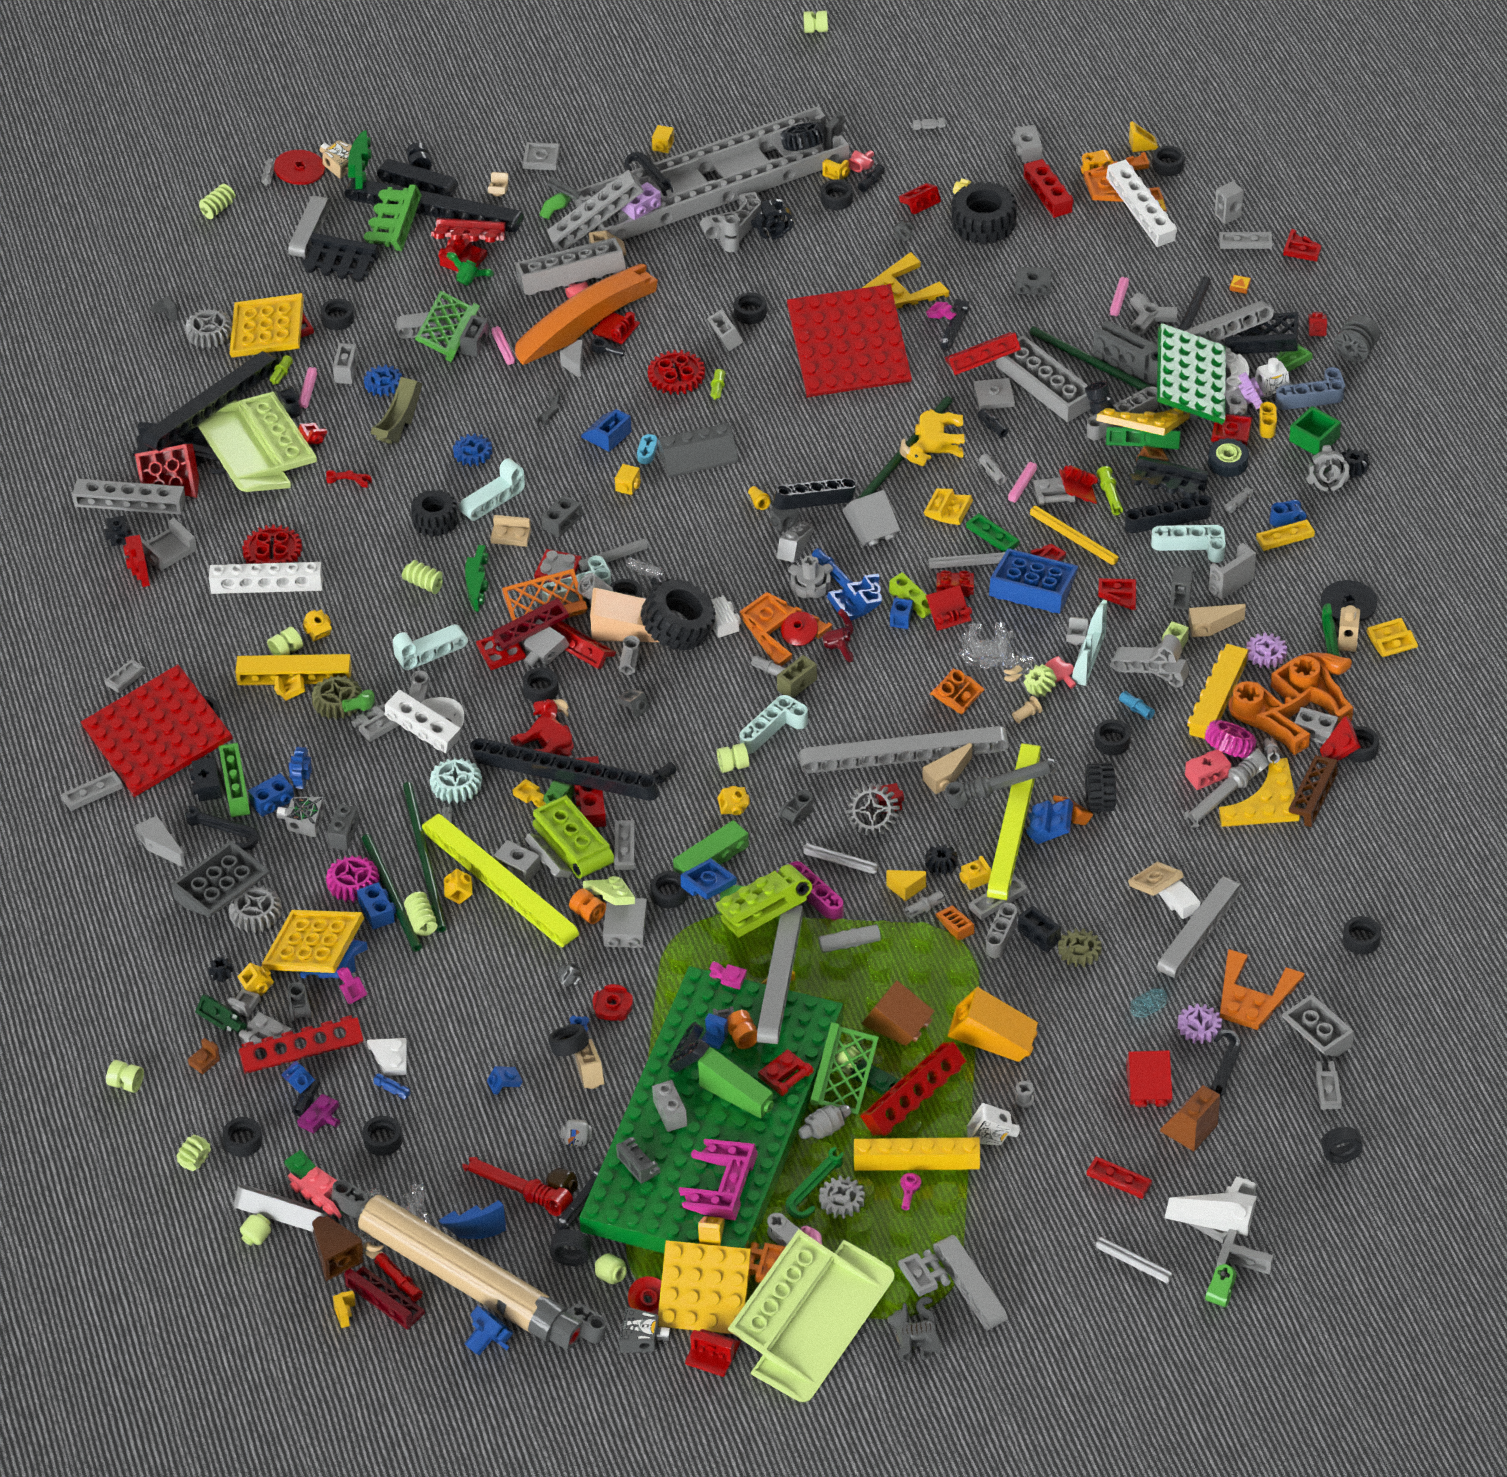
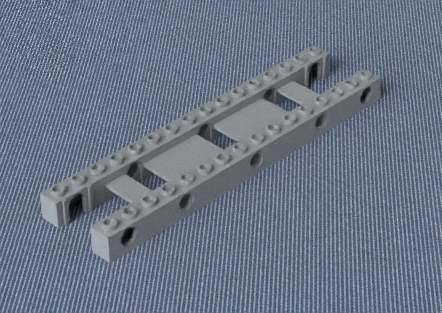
[575,106,849,240]

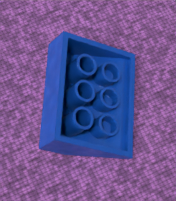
[989,548,1078,614]

